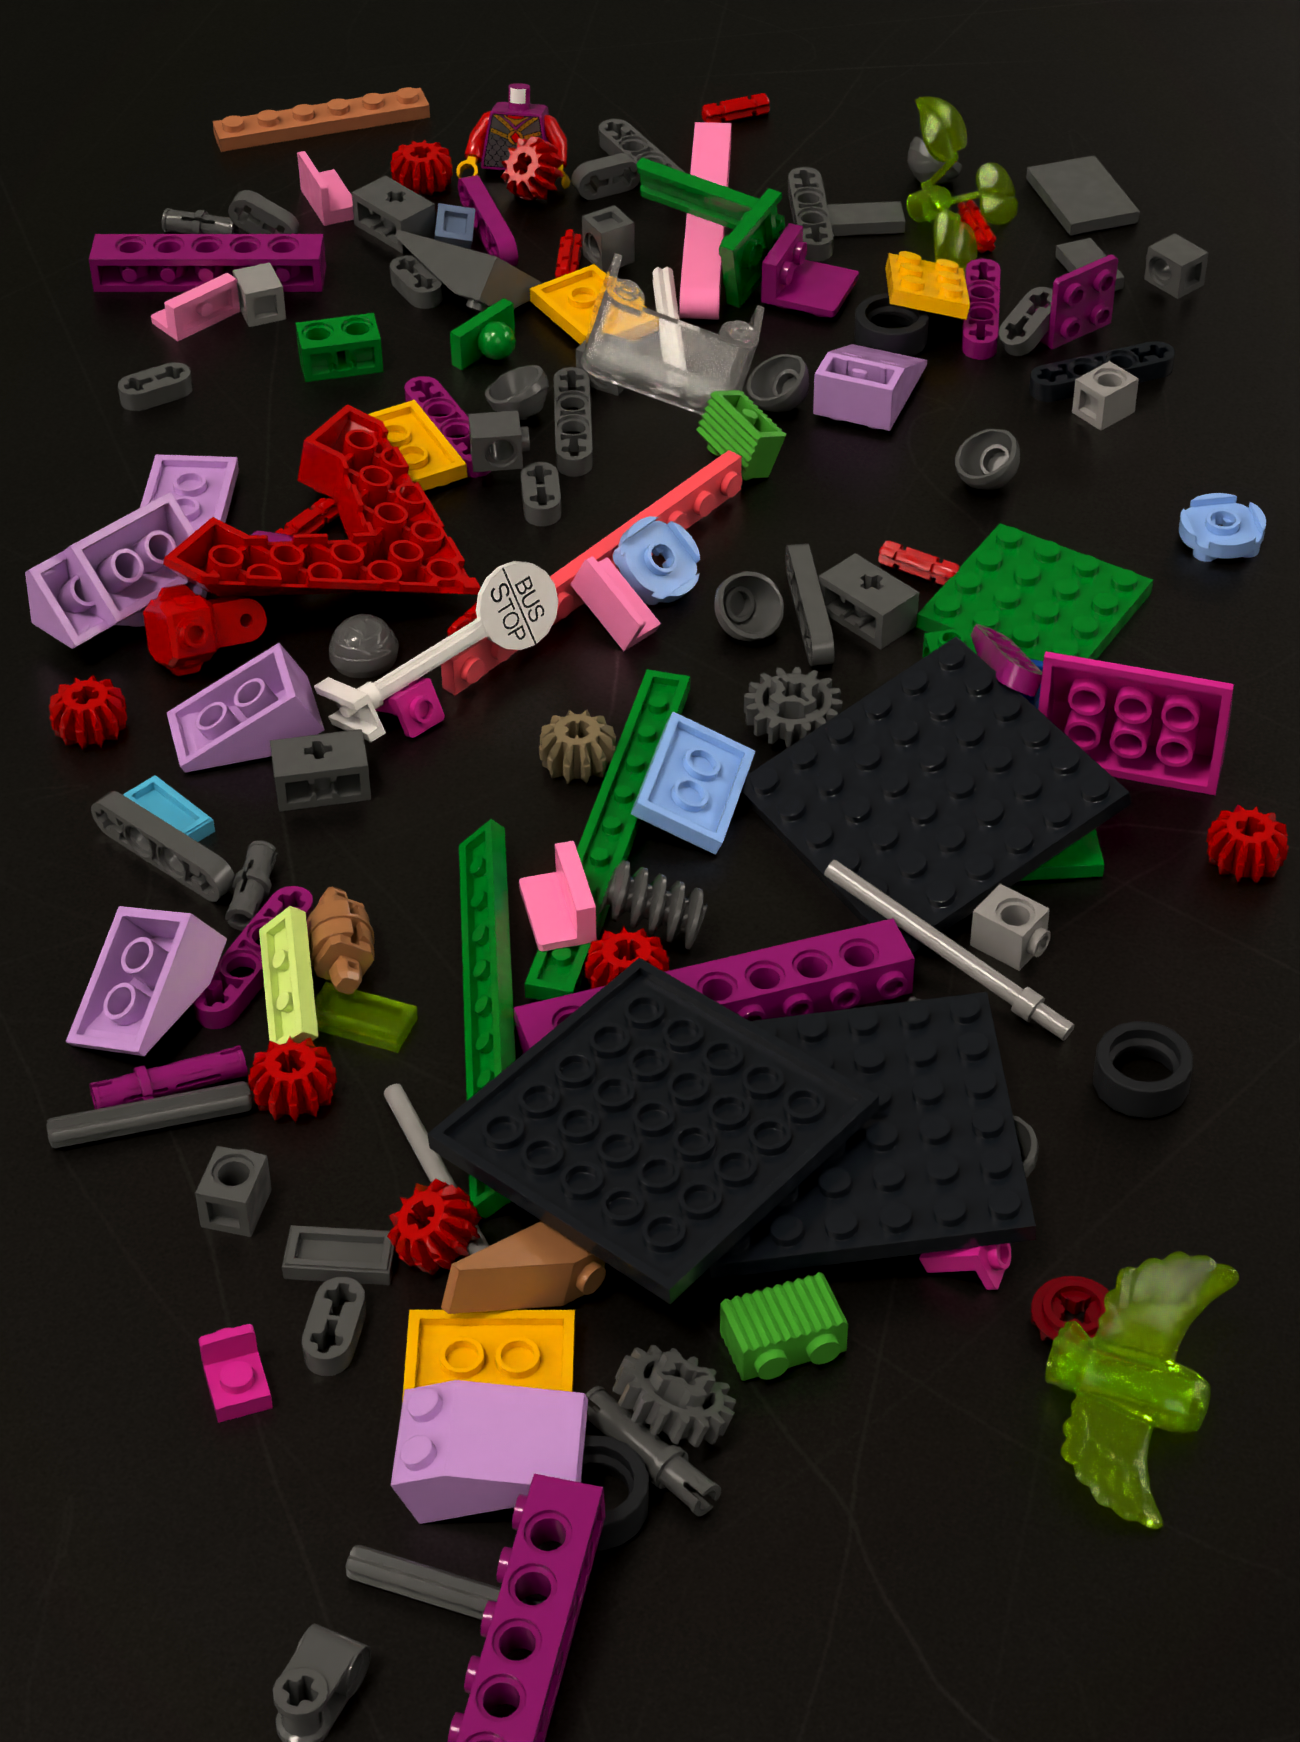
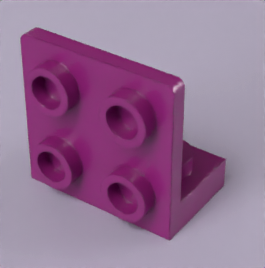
[761,223,859,317]
[1035,254,1118,349]

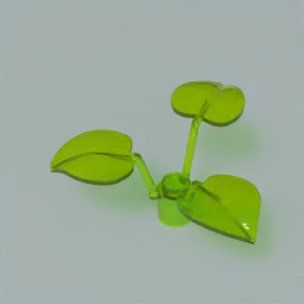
[907,97,1018,271]

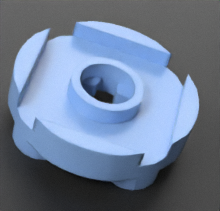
[1179,493,1266,562]
[613,516,700,605]

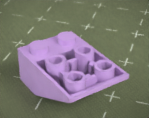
[813,344,927,431]

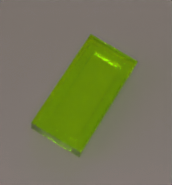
[315,982,418,1053]

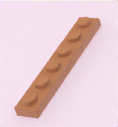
[212,87,430,152]

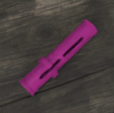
[89,1045,248,1109]

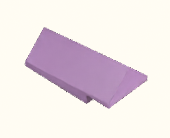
[25,491,195,649]

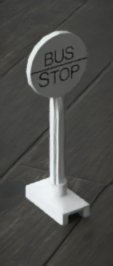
[314,561,559,742]

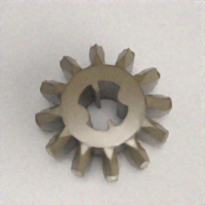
[539,709,616,784]

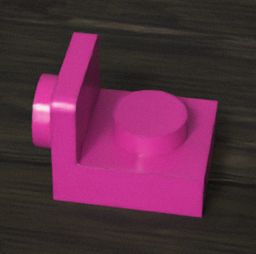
[375,677,445,738]
[919,1243,1011,1290]
[198,1324,273,1423]

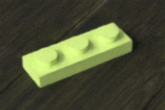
[259,906,318,1045]

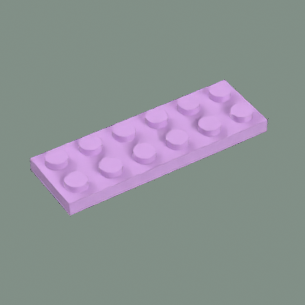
[115,455,239,627]

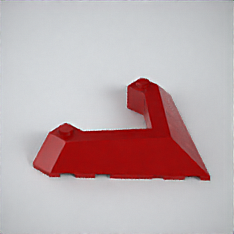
[163,404,481,597]

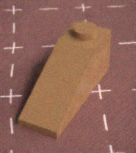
[441,1221,606,1314]

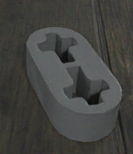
[571,153,640,200]
[228,190,299,234]
[390,256,443,309]
[999,286,1053,356]
[118,362,193,411]
[521,462,562,526]
[302,1277,367,1376]

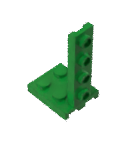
[636,158,785,308]

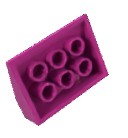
[1038,651,1234,796]

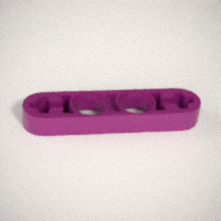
[458,175,518,266]
[962,258,1001,360]
[404,376,491,478]
[971,624,1042,696]
[193,886,314,1029]

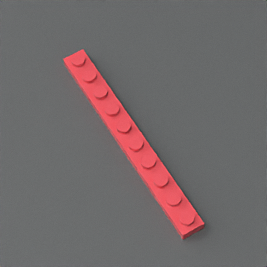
[441,450,743,696]

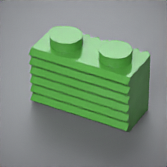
[696,390,787,480]
[720,1272,848,1381]

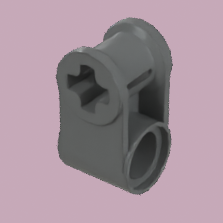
[273,1624,372,1742]

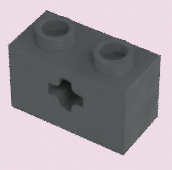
[352,176,437,253]
[819,553,919,649]
[270,729,371,812]

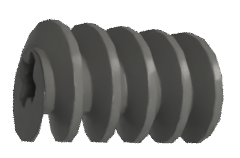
[598,860,707,950]

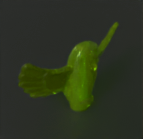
[1045,1251,1239,1529]

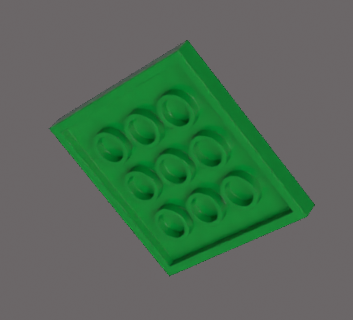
[916,523,1153,661]

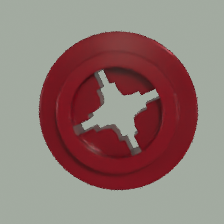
[1031,1276,1120,1354]

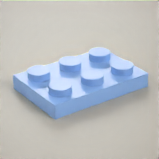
[631,712,755,855]

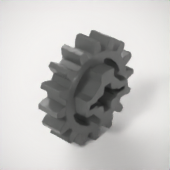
[744,667,843,747]
[613,1345,736,1447]

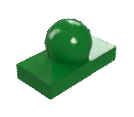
[450,298,516,370]

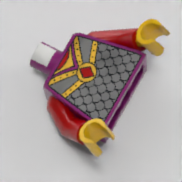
[456,83,570,189]

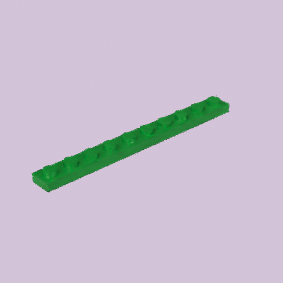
[525,669,690,1001]
[459,819,516,1219]

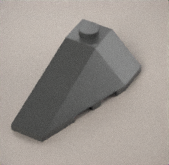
[395,229,542,313]

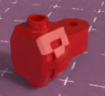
[143,584,267,676]

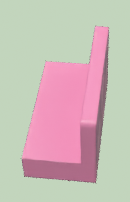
[297,151,354,226]
[151,273,240,341]
[570,556,661,651]
[519,841,597,952]

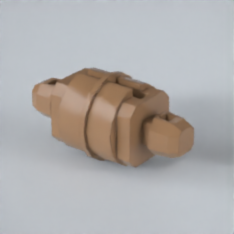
[307,886,375,995]

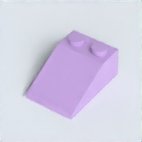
[166,643,325,772]
[66,906,227,1056]
[391,1380,588,1524]

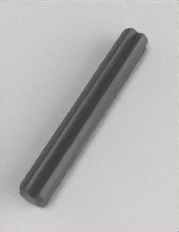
[46,1081,252,1148]
[345,1545,544,1620]

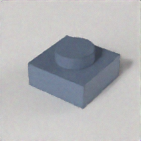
[434,203,476,249]

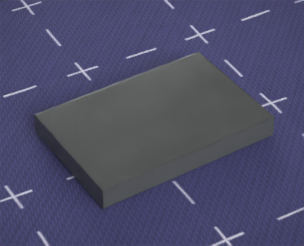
[1026,155,1140,236]

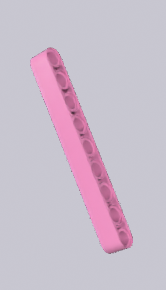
[679,122,731,320]

